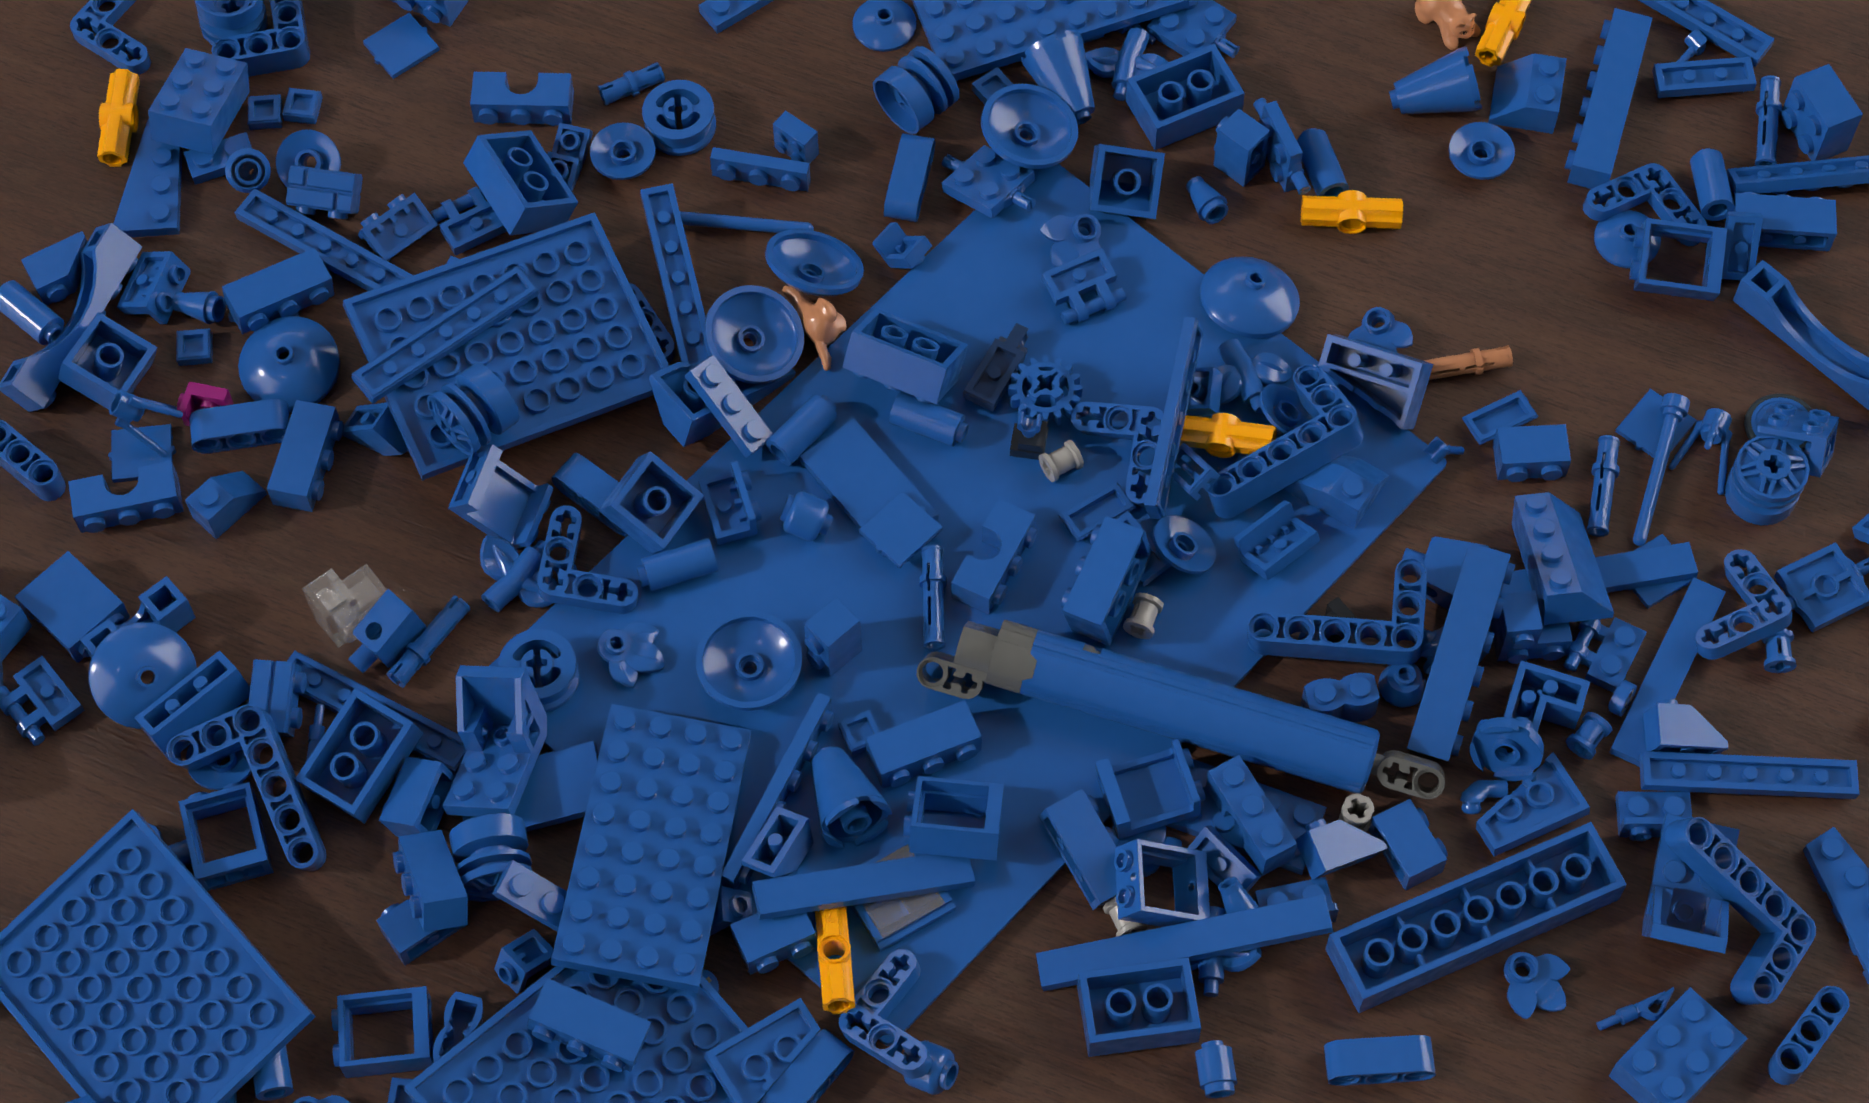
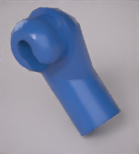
[1460,780,1508,814]

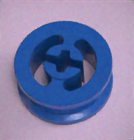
[642,80,716,156]
[498,629,579,712]

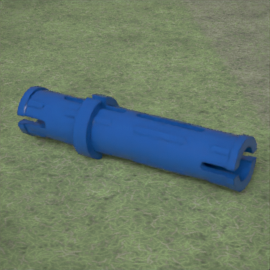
[1755,75,1783,166]
[1586,435,1621,537]
[919,545,947,650]
[386,595,471,688]

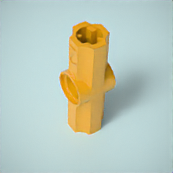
[1475,0,1532,67]
[97,69,140,167]
[1301,190,1403,234]
[1179,413,1277,458]
[815,906,856,1014]

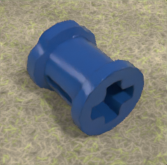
[1761,628,1797,673]
[1566,712,1612,760]

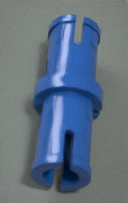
[598,62,665,106]

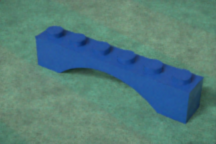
[0,223,142,412]
[1733,260,1869,410]

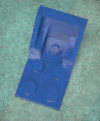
[443,665,547,817]
[1642,814,1740,954]

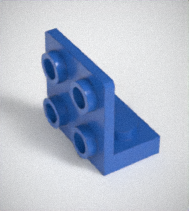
[1757,403,1839,477]

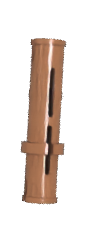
[1424,345,1513,380]

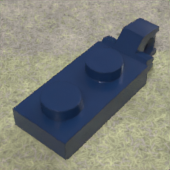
[963,323,1028,412]

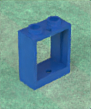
[1629,218,1727,301]
[903,776,1004,861]
[178,782,274,891]
[1114,839,1210,927]
[331,986,434,1078]

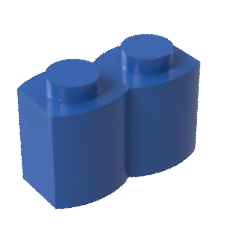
[1300,673,1380,723]
[433,991,483,1063]

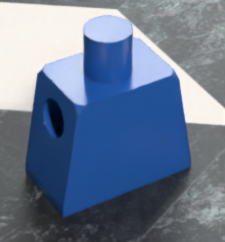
[1402,537,1489,610]
[348,589,427,673]

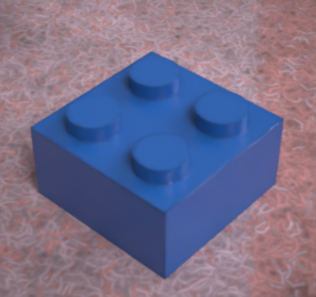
[773,110,819,164]
[1186,367,1223,416]

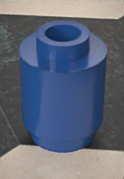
[1195,1040,1237,1099]

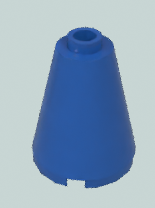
[1021,30,1095,125]
[1389,46,1482,114]
[811,746,892,848]

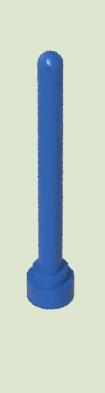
[680,211,814,233]
[1633,393,1690,546]

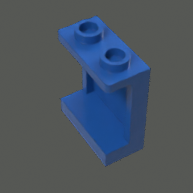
[448,444,554,549]
[14,551,130,663]
[1095,738,1205,840]

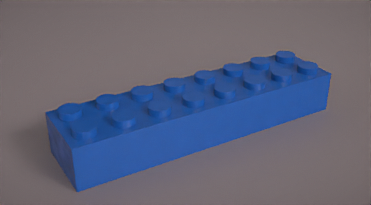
[1325,822,1627,1013]

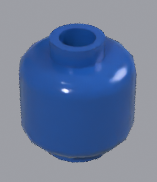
[779,491,833,542]
[903,1040,959,1095]

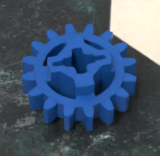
[1008,355,1083,425]

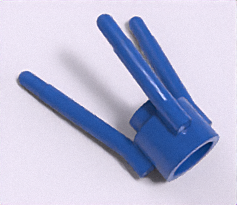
[109,390,183,457]
[1669,408,1733,495]

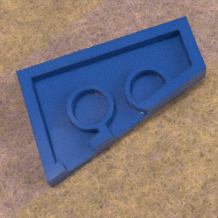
[1476,752,1590,857]
[704,998,820,1103]

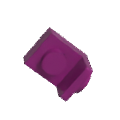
[177,381,234,426]

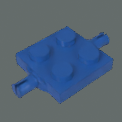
[1147,0,1240,59]
[1253,98,1311,195]
[942,145,1036,219]
[1770,542,1869,633]

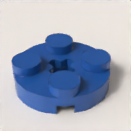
[1470,717,1544,781]

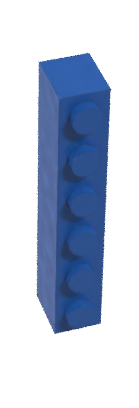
[1564,8,1653,189]
[1407,542,1515,761]

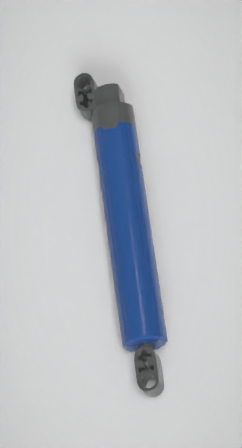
[916,619,1445,799]

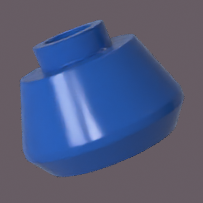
[225,148,271,193]
[1378,664,1427,707]

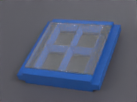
[851,837,956,952]

